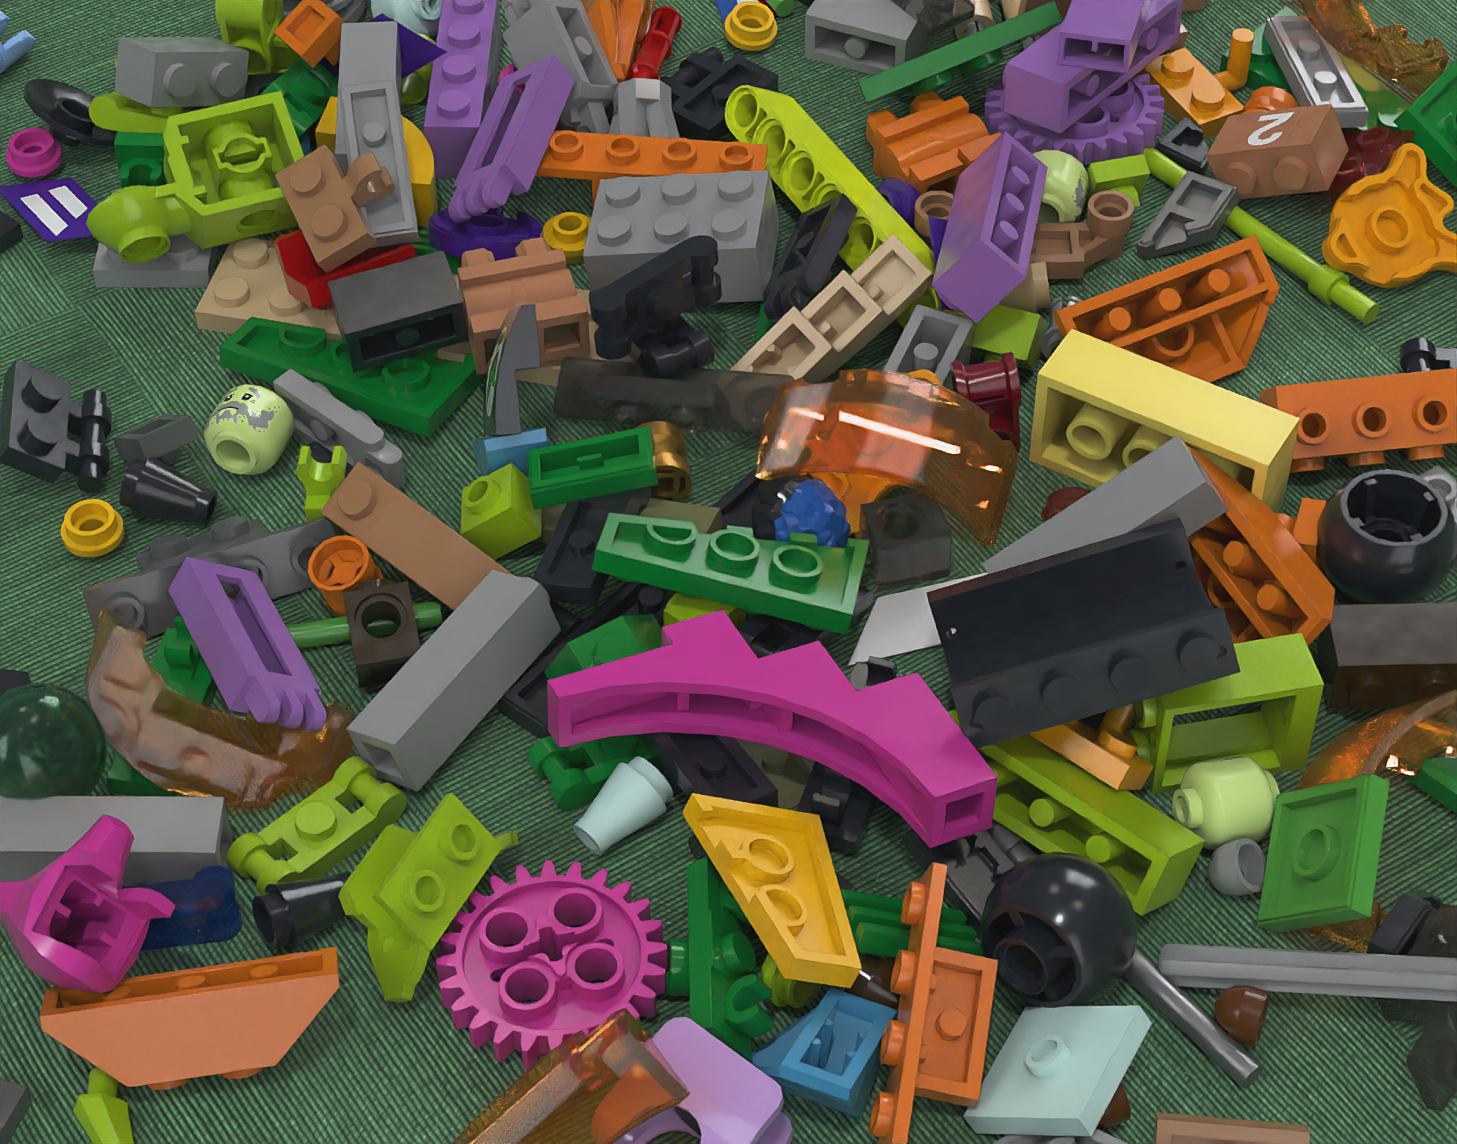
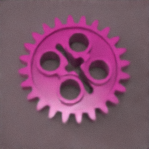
[436,860,668,1071]

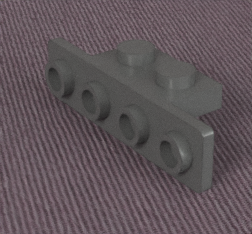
[83,516,336,650]

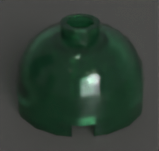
[0,682,108,801]

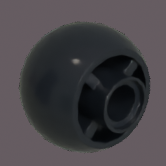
[1317,469,1457,604]
[980,852,1137,1008]

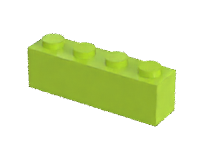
[948,709,1206,916]

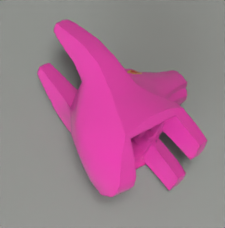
[0,814,175,993]

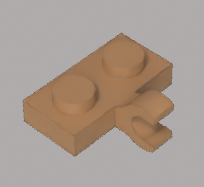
[275,144,395,273]

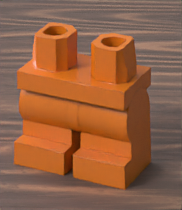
[866,90,1001,195]

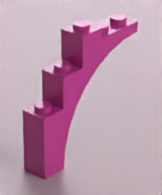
[547,610,998,848]

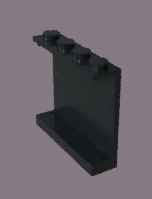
[926,517,1241,749]

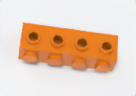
[1259,368,1457,474]

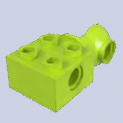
[86,91,304,263]

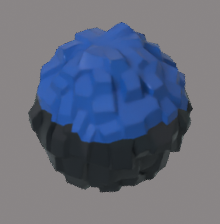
[751,473,851,548]

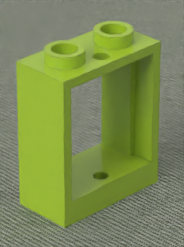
[1126,633,1324,794]

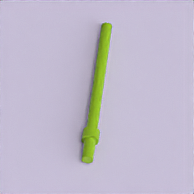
[1127,146,1380,324]

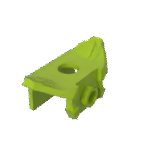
[338,793,519,1003]

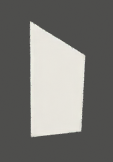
[847,573,988,666]

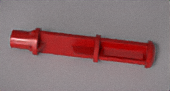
[627,6,682,80]

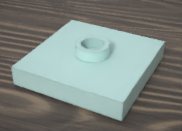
[963,1005,1152,1136]

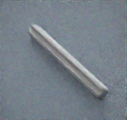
[1158,943,1457,1002]

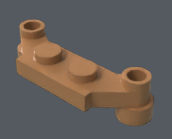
[914,190,1134,280]

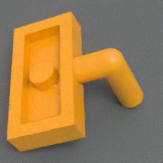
[1138,28,1254,139]
[1029,704,1154,790]

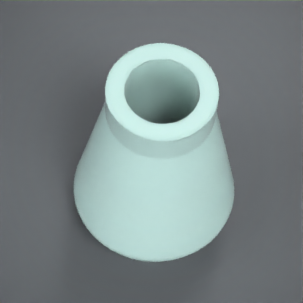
[573,756,673,856]

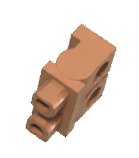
[457,237,590,375]

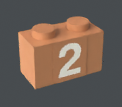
[1206,104,1349,199]

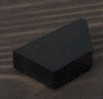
[1366,889,1445,956]

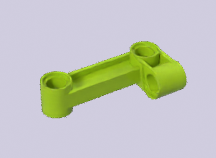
[215,0,436,105]

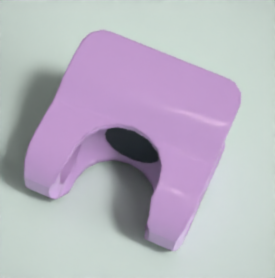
[593,1017,794,1144]

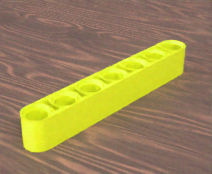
[724,85,976,331]

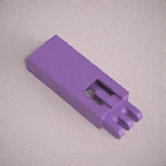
[1058,0,1153,74]
[448,54,575,223]
[168,557,327,733]

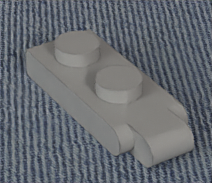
[273,369,406,489]

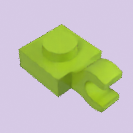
[296,445,348,536]

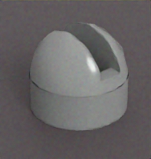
[1207,837,1266,896]

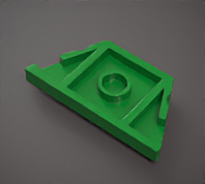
[857,1,1062,103]

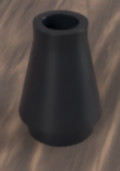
[119,457,218,526]
[252,871,351,951]

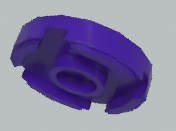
[427,207,543,261]

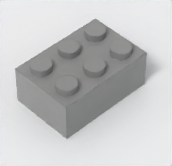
[583,170,780,303]

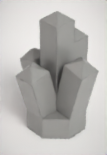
[608,78,680,138]

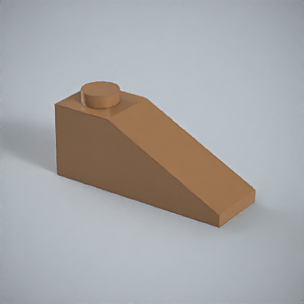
[320,461,515,611]

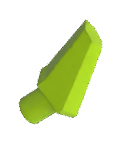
[73,1067,134,1144]

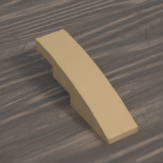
[708,234,934,434]

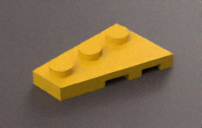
[682,793,862,988]

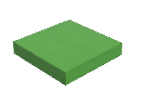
[1257,774,1390,933]

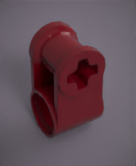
[950,352,1021,468]

